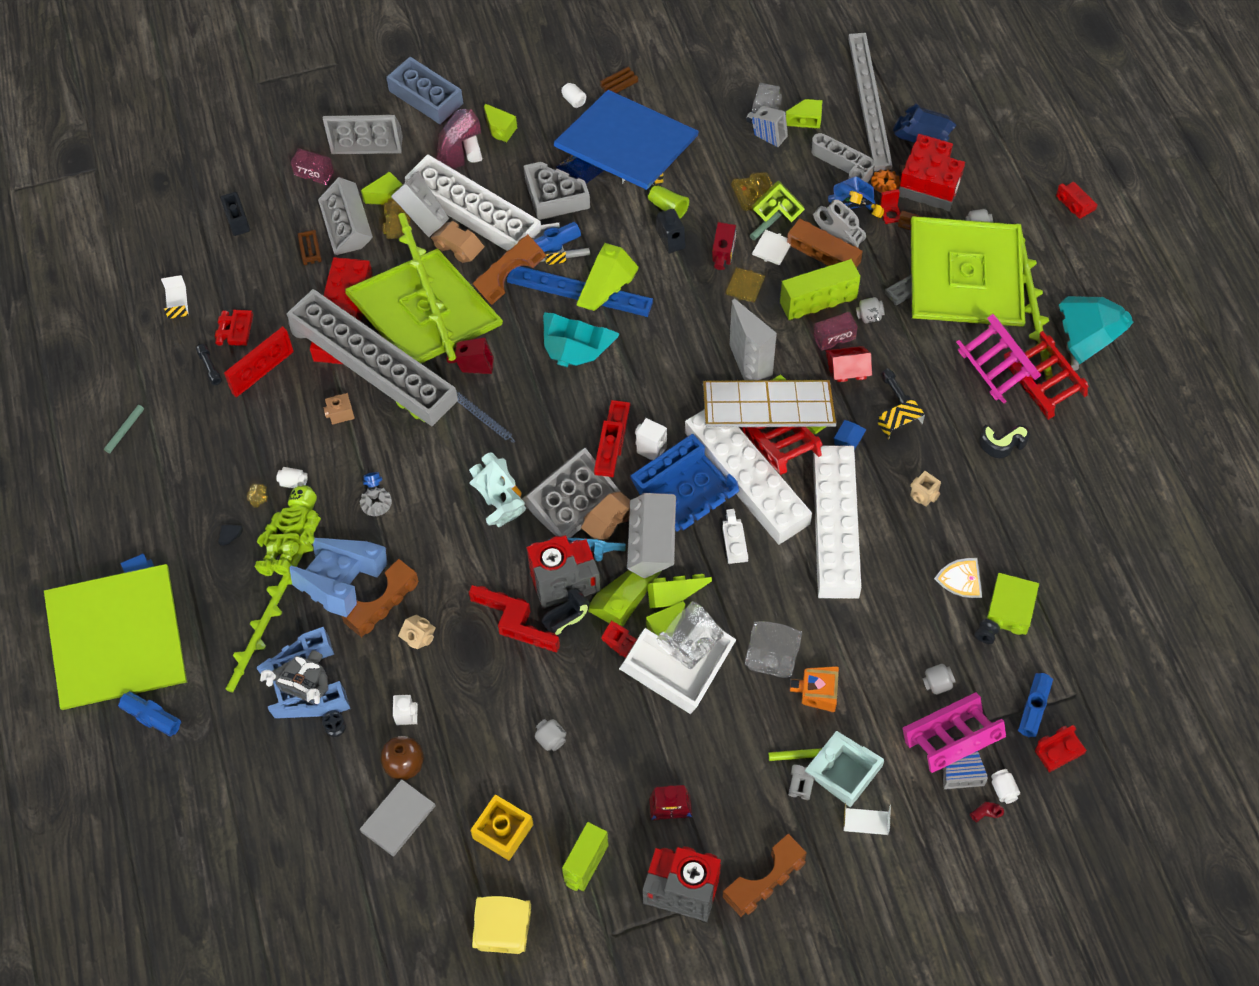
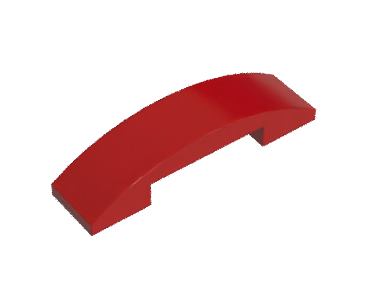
[601,620,637,658]

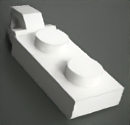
[722,509,748,564]

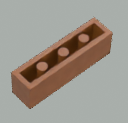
[787,219,863,268]

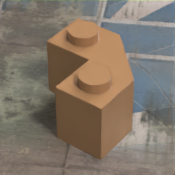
[431,221,485,263]
[581,492,630,541]

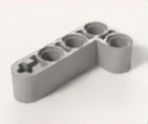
[811,133,874,183]

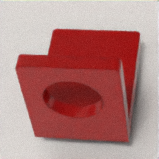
[879,189,901,224]

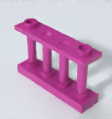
[956,314,1041,403]
[903,692,1006,773]

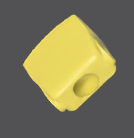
[473,896,531,954]

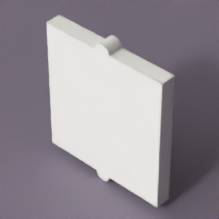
[752,230,791,265]

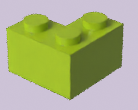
[752,180,805,222]

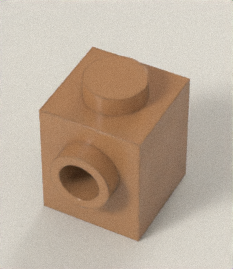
[323,393,355,425]

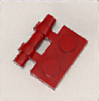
[215,310,253,346]

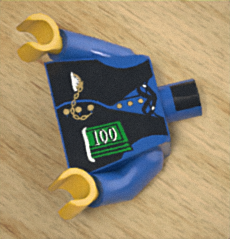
[828,176,884,218]

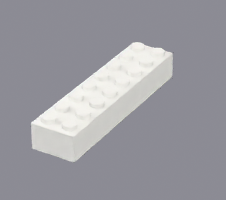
[405,155,542,251]
[685,409,812,545]
[813,446,861,598]

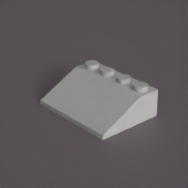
[323,115,403,154]
[729,298,777,381]
[522,448,620,538]

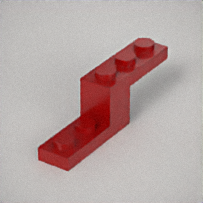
[594,400,630,477]
[469,585,560,653]

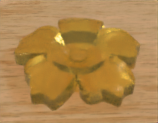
[247,484,268,508]

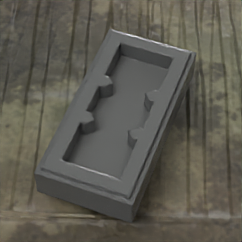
[885,274,912,306]

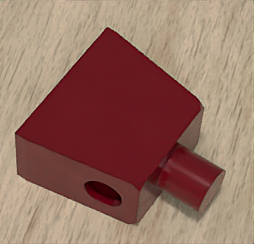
[447,338,494,374]

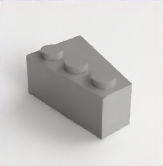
[391,171,449,237]

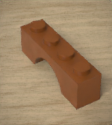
[473,234,547,305]
[342,559,419,638]
[723,834,807,917]

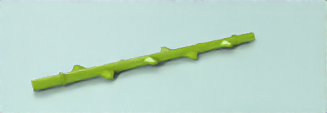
[398,213,456,361]
[1016,224,1053,380]
[226,516,321,692]

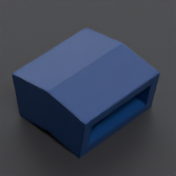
[834,420,866,450]

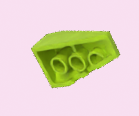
[577,243,638,311]
[588,570,661,627]

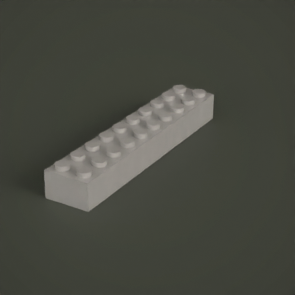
[287,289,458,426]

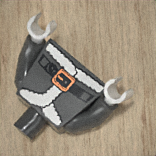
[260,650,328,704]

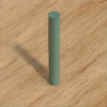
[750,210,783,240]
[104,405,144,453]

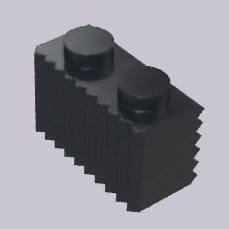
[220,192,250,236]

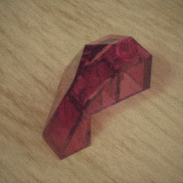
[436,109,481,170]

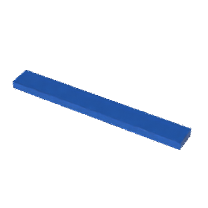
[507,266,653,317]

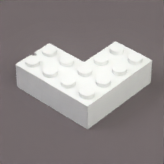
[619,617,736,714]

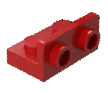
[1056,182,1097,219]
[1035,725,1087,773]

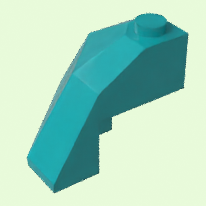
[1059,296,1133,364]
[543,312,619,367]

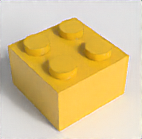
[471,795,533,861]

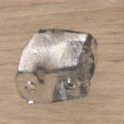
[656,601,724,669]
[745,621,803,678]

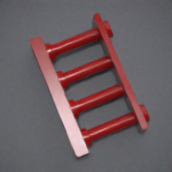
[1004,331,1089,420]
[742,427,822,475]

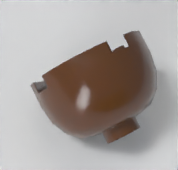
[381,736,424,780]

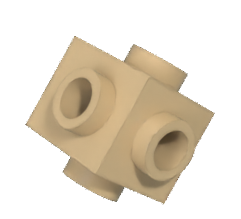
[910,471,941,507]
[398,615,436,649]

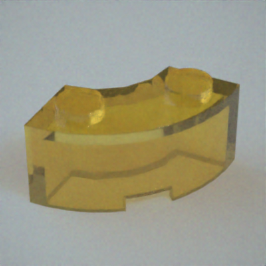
[383,198,411,239]

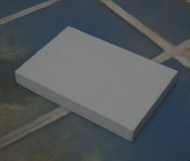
[359,779,435,857]

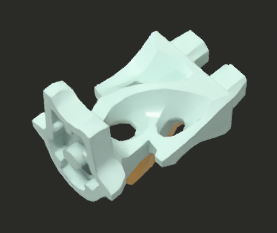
[469,453,526,527]

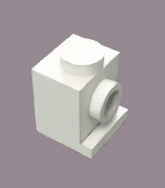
[393,695,418,725]

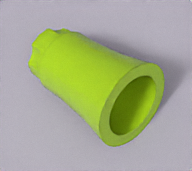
[648,185,689,218]

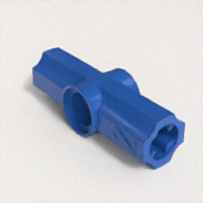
[534,222,581,253]
[1018,673,1053,737]
[118,691,181,737]

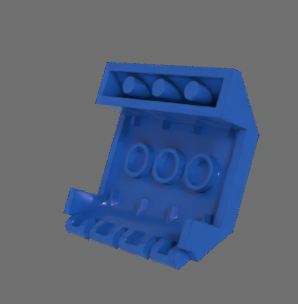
[630,434,739,532]

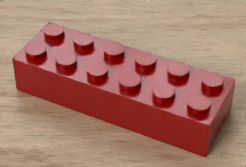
[310,257,373,364]

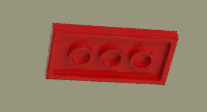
[224,326,294,397]

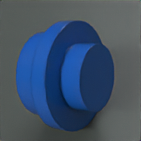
[363,472,382,487]

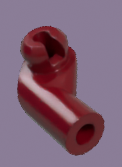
[970,802,1004,822]

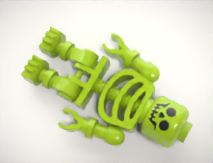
[255,485,318,576]

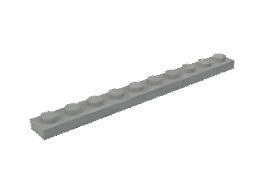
[848,33,892,171]

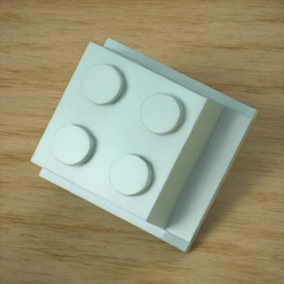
[805,731,884,807]

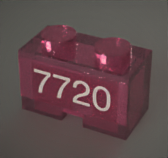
[291,149,334,185]
[814,312,858,351]

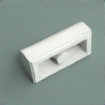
[460,123,482,162]

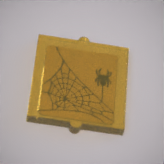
[726,267,765,303]

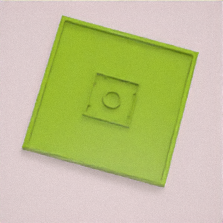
[911,216,1025,327]
[345,248,503,364]
[44,564,187,710]

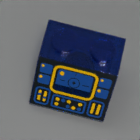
[556,155,604,184]

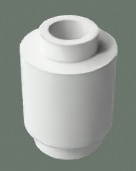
[562,83,586,108]
[277,467,307,488]
[991,769,1020,804]

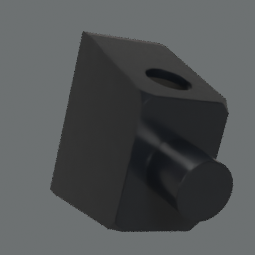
[655,209,686,254]

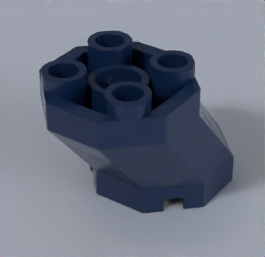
[892,103,956,143]

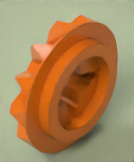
[871,169,900,193]

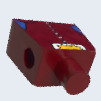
[649,785,692,820]

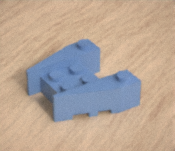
[289,538,387,617]
[257,627,350,718]

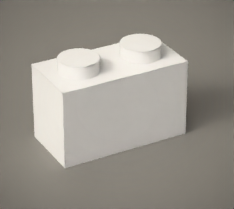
[635,418,667,460]

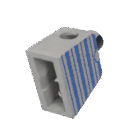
[746,106,788,147]
[943,737,988,789]

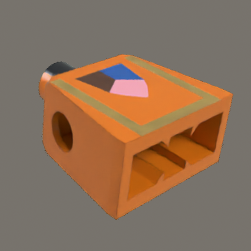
[790,667,839,712]

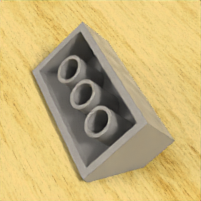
[318,177,373,255]
[627,493,676,578]

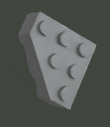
[524,162,590,220]

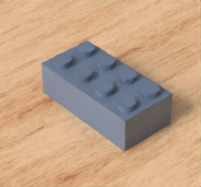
[387,57,463,124]

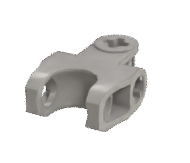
[813,199,866,248]

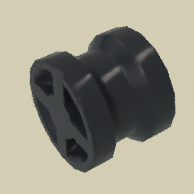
[974,619,1000,644]
[322,711,346,737]

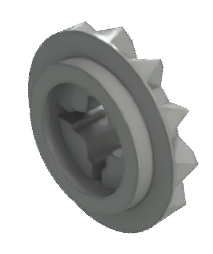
[360,486,392,516]

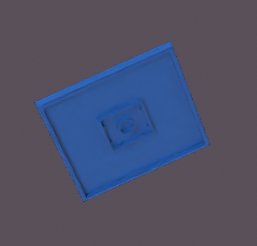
[554,90,698,190]

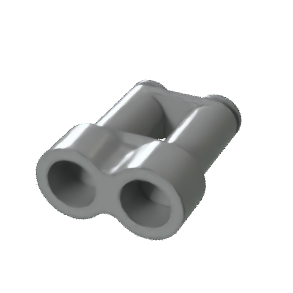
[788,765,815,800]

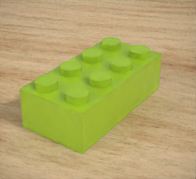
[780,259,860,320]

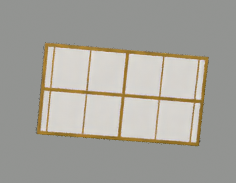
[702,380,837,427]

